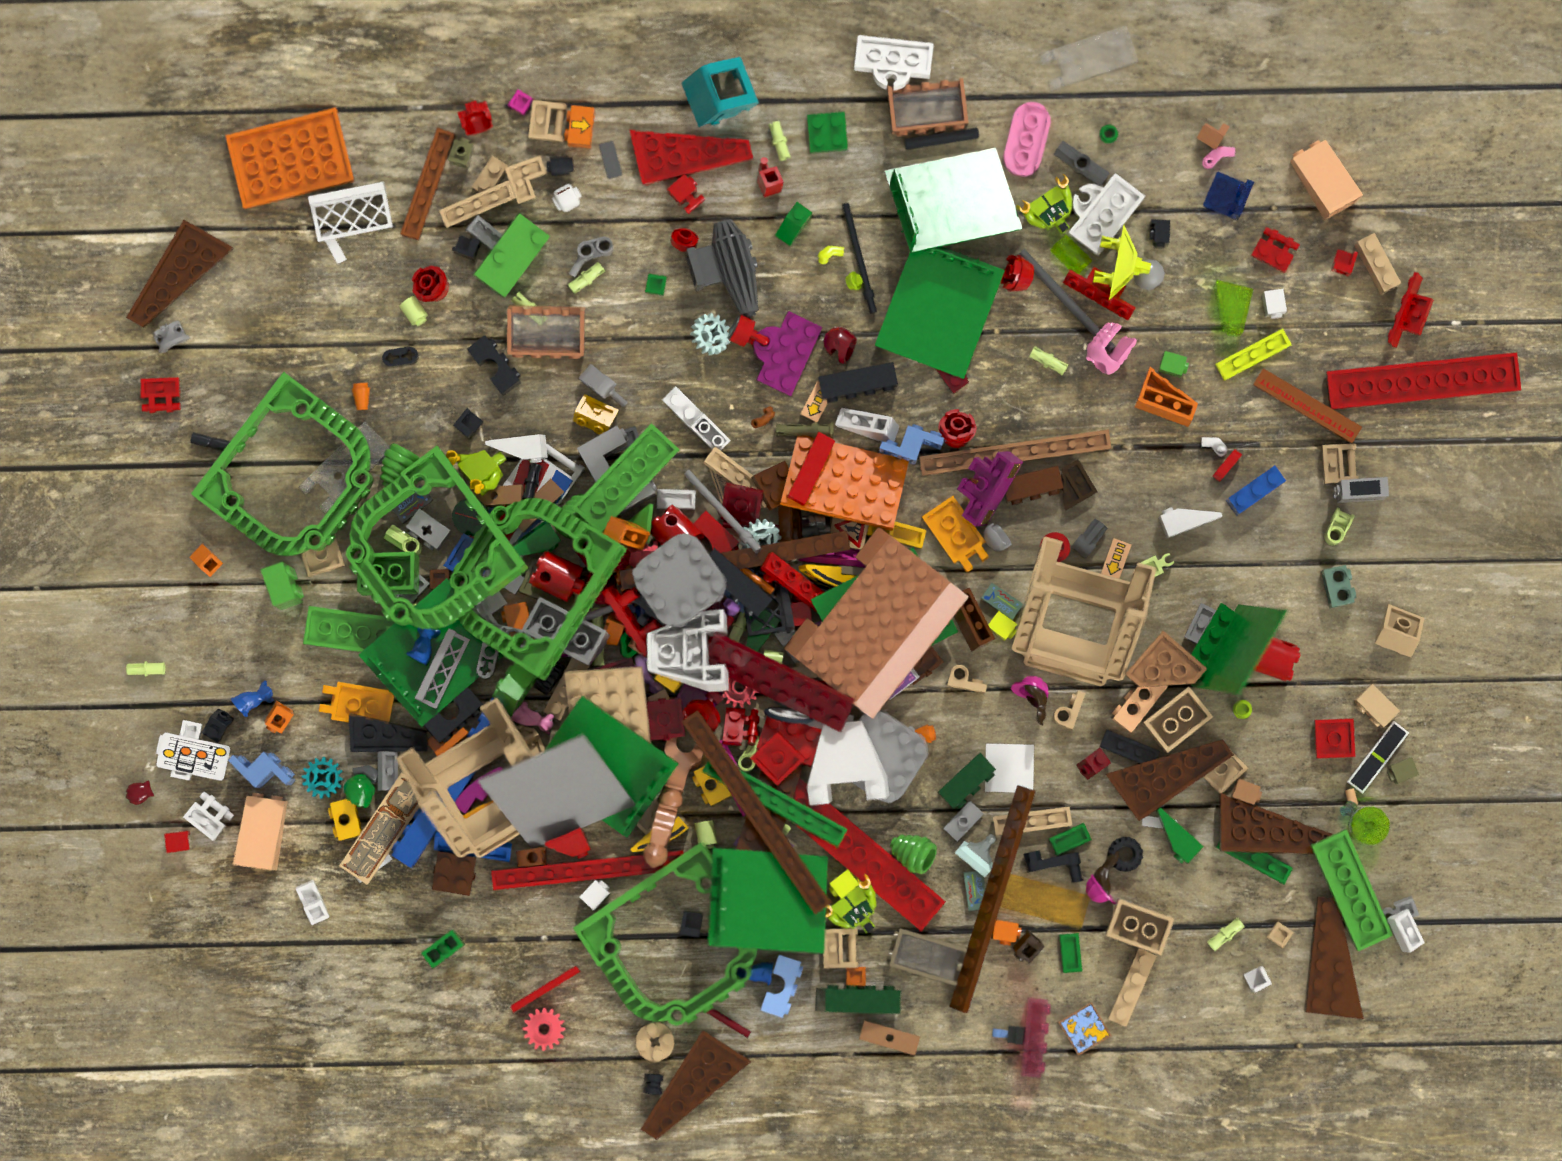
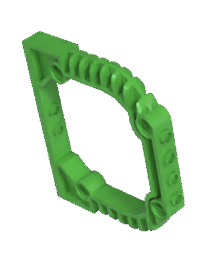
[191,372,374,556]
[346,446,529,629]
[450,498,627,680]
[573,842,758,1025]

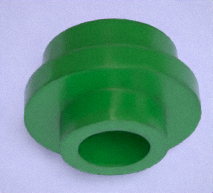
[1099,124,1118,144]

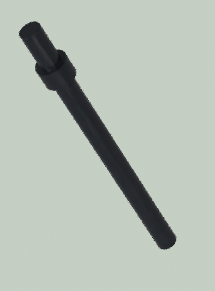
[842,203,877,314]

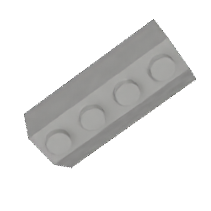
[521,597,610,666]

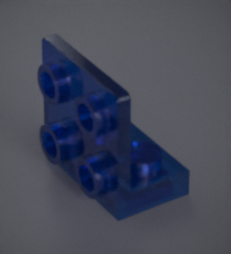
[1203,171,1254,221]

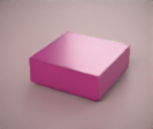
[508,89,534,116]

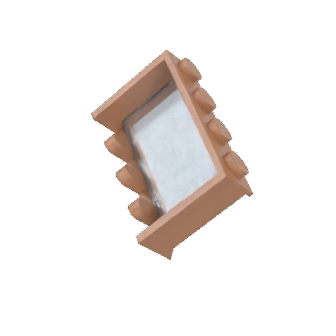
[887,78,968,137]
[507,305,585,359]

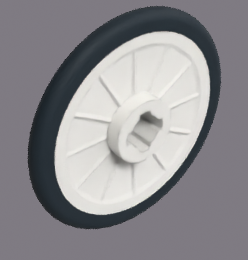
[764,707,814,723]

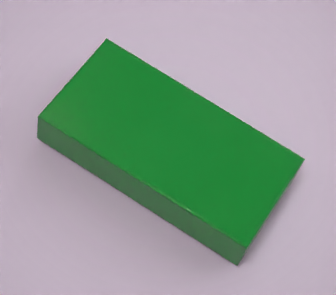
[1049,823,1092,856]
[1059,933,1083,973]

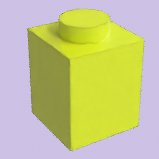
[988,611,1017,641]
[829,870,859,899]

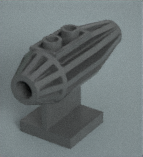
[685,219,759,318]

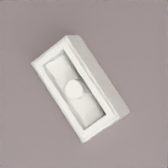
[1387,909,1424,953]

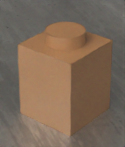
[1231,779,1262,805]

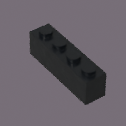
[818,362,898,404]
[709,548,773,617]

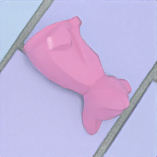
[511,702,554,735]

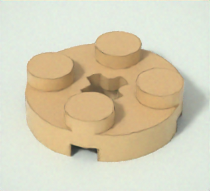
[636,1022,674,1061]

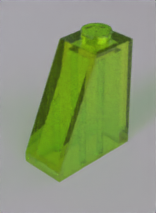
[1213,280,1254,337]

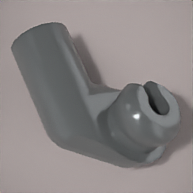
[352,765,378,784]

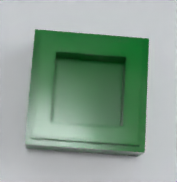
[645,273,667,296]

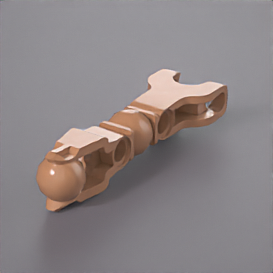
[643,737,703,867]

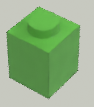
[1158,351,1189,378]

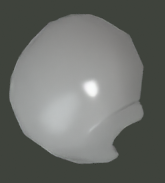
[1134,259,1165,290]
[984,523,1012,551]

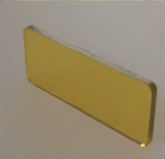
[1001,874,1090,929]

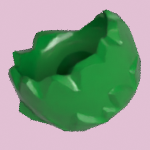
[343,774,375,808]

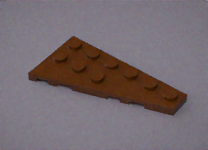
[126,220,234,328]
[1106,739,1234,821]
[1219,793,1333,855]
[1305,896,1364,1019]
[640,1030,752,1140]

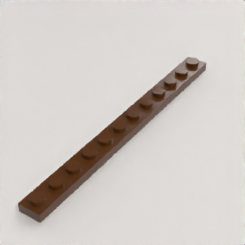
[619,531,850,590]
[682,711,832,914]
[949,785,1036,1013]

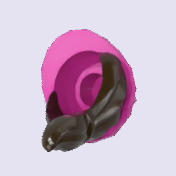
[1011,676,1049,726]
[1086,851,1119,905]

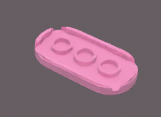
[1003,102,1051,177]

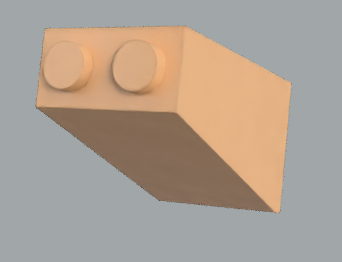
[1290,140,1363,221]
[233,793,288,870]

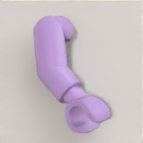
[635,654,663,694]

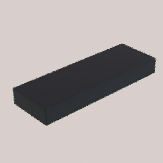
[1099,729,1160,764]

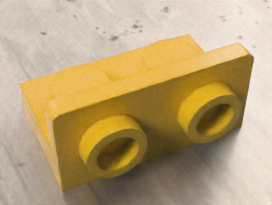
[573,394,619,435]

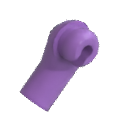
[724,598,741,616]

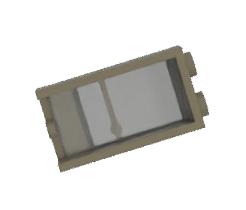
[886,928,967,986]

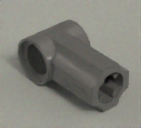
[1071,519,1108,558]

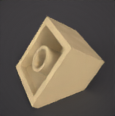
[1375,604,1424,657]

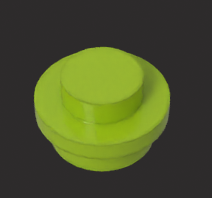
[845,271,862,290]
[1233,700,1252,719]

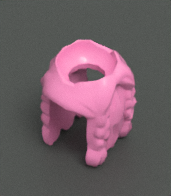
[1086,322,1137,375]

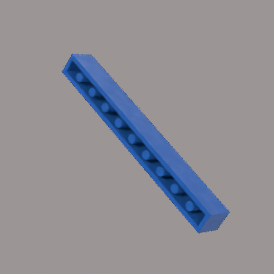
[391,697,519,868]

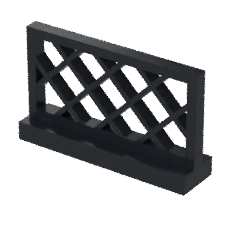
[743,565,795,637]

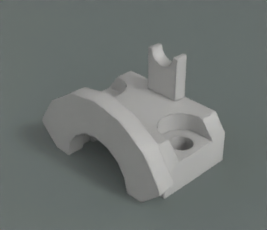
[152,321,190,354]

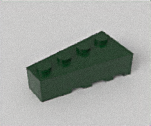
[816,985,901,1014]

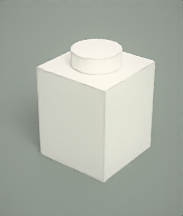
[1262,289,1287,319]
[580,880,610,910]

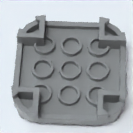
[633,533,727,627]
[852,709,929,803]

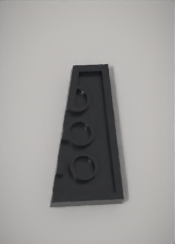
[349,713,428,752]

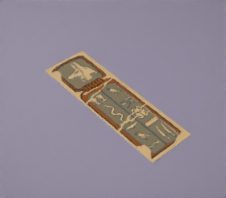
[339,772,429,885]

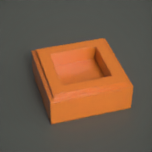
[846,967,866,986]

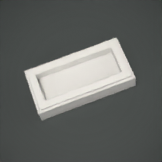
[657,489,696,510]

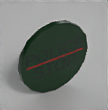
[452,499,489,536]

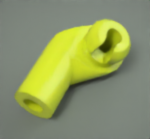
[818,246,844,264]

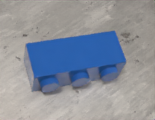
[1226,465,1286,516]

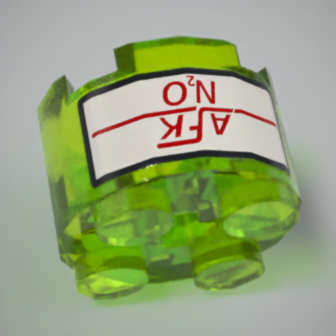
[1348,807,1390,845]

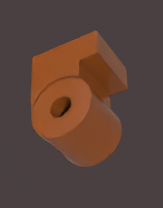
[516,847,547,867]

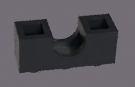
[467,335,521,396]
[424,687,483,744]

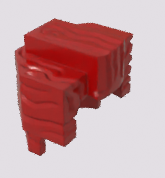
[457,100,493,136]

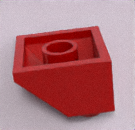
[545,828,591,859]

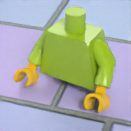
[446,450,506,496]

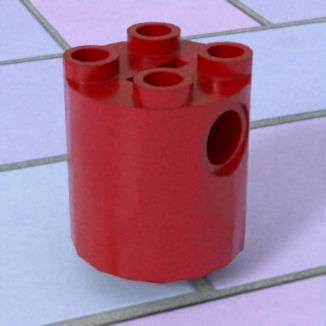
[650,505,704,546]
[529,551,585,602]
[1253,637,1301,681]

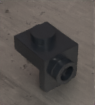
[202,709,234,743]

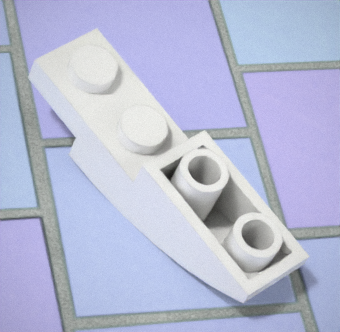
[662,386,731,451]

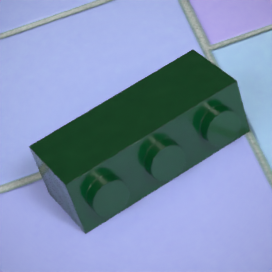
[937,753,996,809]

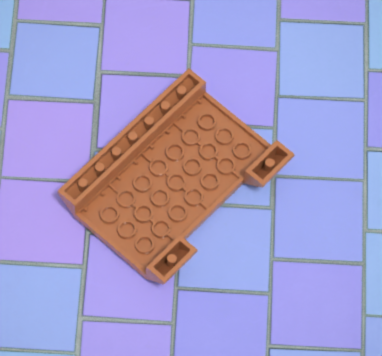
[784,527,969,719]

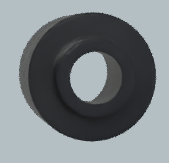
[546,156,574,176]

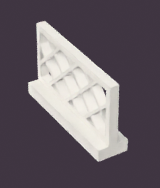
[308,182,393,242]

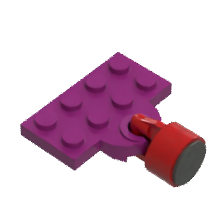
[728,311,822,396]

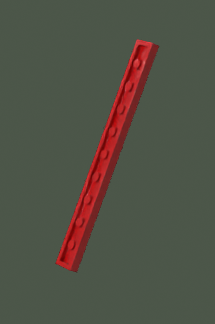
[491,850,684,890]

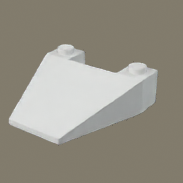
[647,610,729,692]
[808,721,889,805]

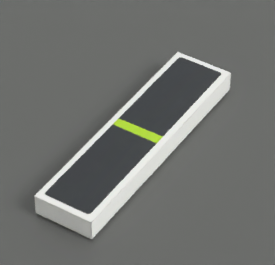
[1347,721,1409,794]

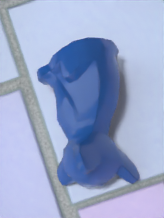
[406,628,441,665]
[231,680,274,717]
[737,962,773,986]

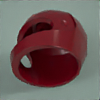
[823,326,857,364]

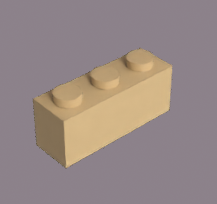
[1354,233,1401,295]

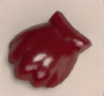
[126,780,154,805]

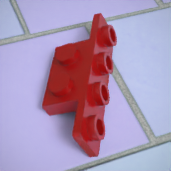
[1063,267,1136,320]
[1388,272,1434,348]

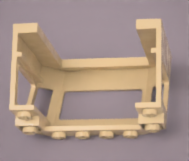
[1012,537,1156,686]
[396,698,533,857]

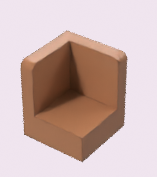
[1197,123,1229,150]

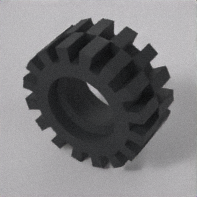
[534,661,565,696]
[1107,837,1143,872]

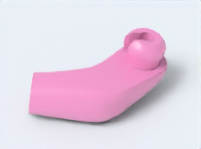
[1202,146,1235,169]

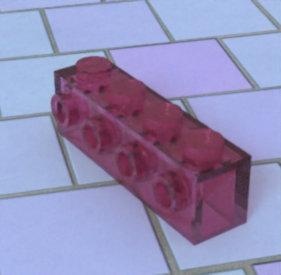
[1020,997,1051,1078]

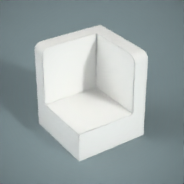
[1243,966,1272,993]

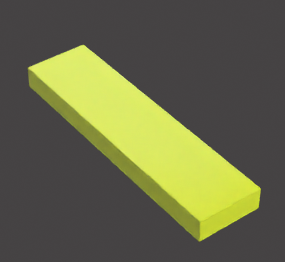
[1215,329,1292,381]

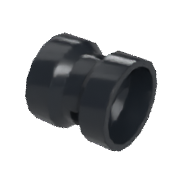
[643,1073,664,1095]

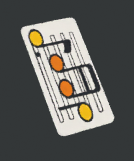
[156,733,230,781]

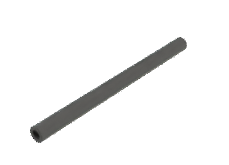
[1018,249,1115,352]

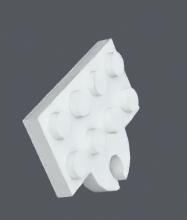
[854,35,933,90]
[1068,173,1145,256]

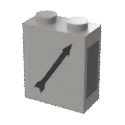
[1333,477,1389,503]

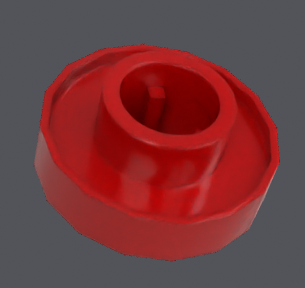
[670,228,699,252]

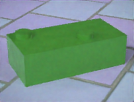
[472,213,550,298]

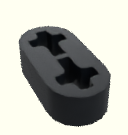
[382,347,419,368]

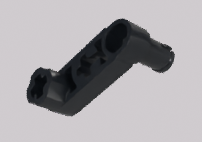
[1023,850,1083,883]

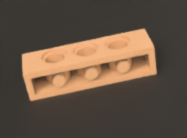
[1112,685,1169,733]

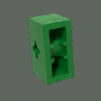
[421,929,466,969]

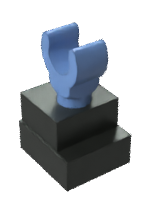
[992,1026,1024,1045]

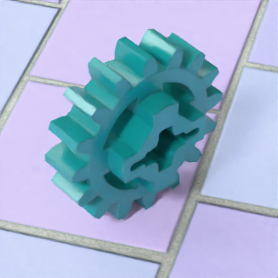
[301,757,344,799]

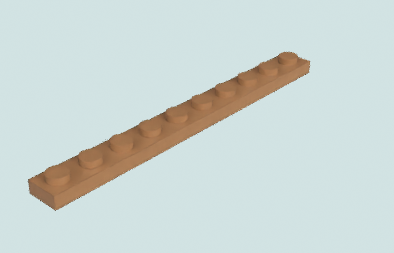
[919,429,1111,476]

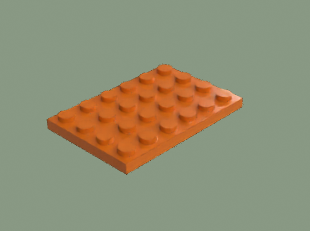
[225,108,355,210]
[780,436,909,531]

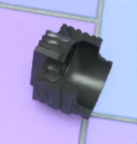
[802,514,831,538]

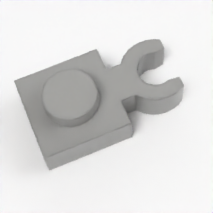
[1382,896,1419,924]

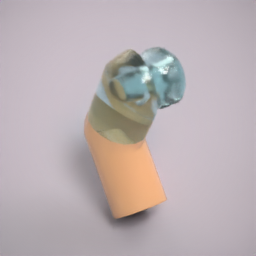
[1340,788,1358,816]

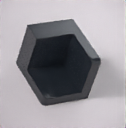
[452,235,481,261]
[453,408,483,439]
[680,911,703,937]

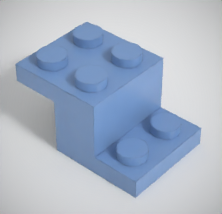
[879,424,944,465]
[228,752,296,789]

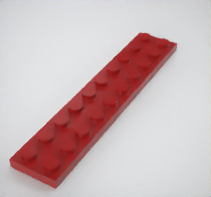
[1326,352,1521,410]
[793,778,946,931]

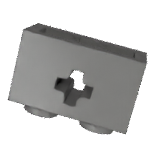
[406,508,452,551]

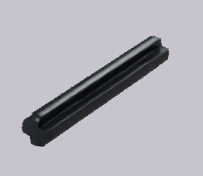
[904,128,979,150]

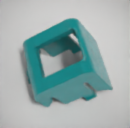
[681,57,759,127]

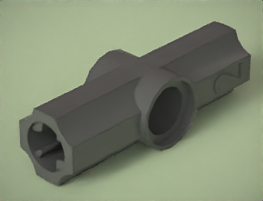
[1053,141,1110,186]

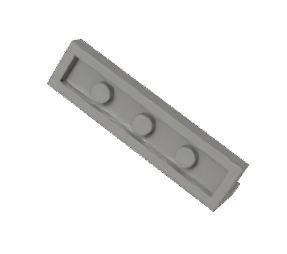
[415,629,470,709]

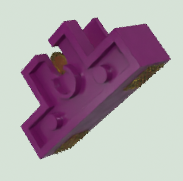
[957,451,1023,527]

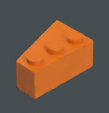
[1135,367,1198,427]

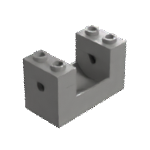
[577,426,657,518]

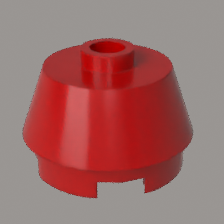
[1000,255,1034,292]
[412,265,449,302]
[938,409,977,448]

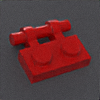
[1251,227,1300,273]
[140,377,181,413]
[723,707,760,746]

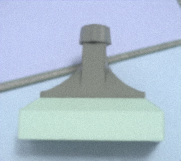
[955,834,996,877]

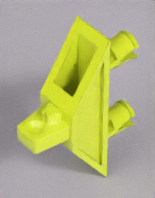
[1093,225,1151,300]

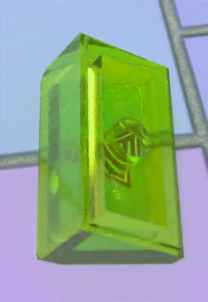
[1050,234,1093,274]

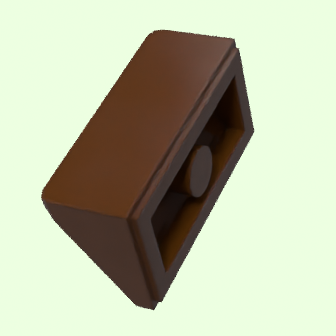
[778,505,802,542]

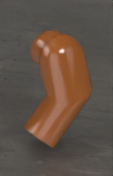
[751,406,775,428]

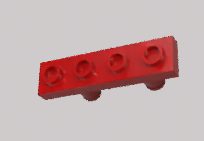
[761,552,824,612]
[602,585,661,656]

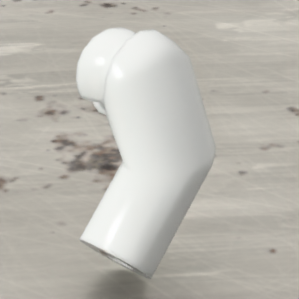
[1201,437,1227,457]

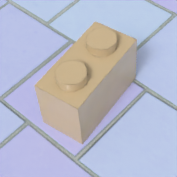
[1354,684,1400,728]

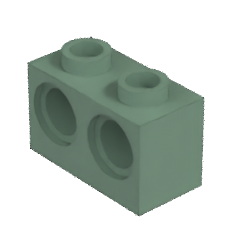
[1321,565,1356,609]

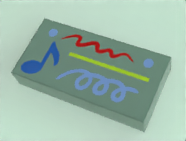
[981,583,1023,620]
[963,871,985,911]

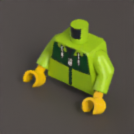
[1016,174,1072,234]
[826,874,877,933]

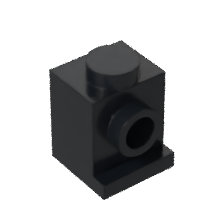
[1149,219,1170,249]

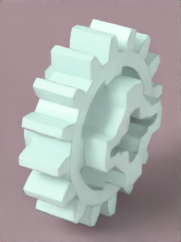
[690,313,731,356]
[739,519,781,549]

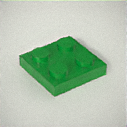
[807,112,848,153]

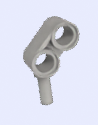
[569,237,614,278]
[578,364,628,408]

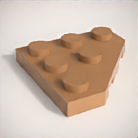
[1125,631,1207,687]

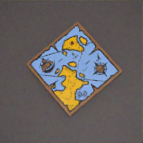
[1058,1002,1112,1056]

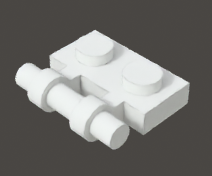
[183,791,234,841]

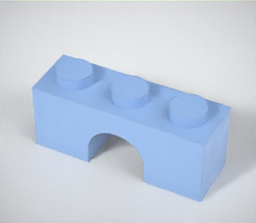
[761,955,803,1018]

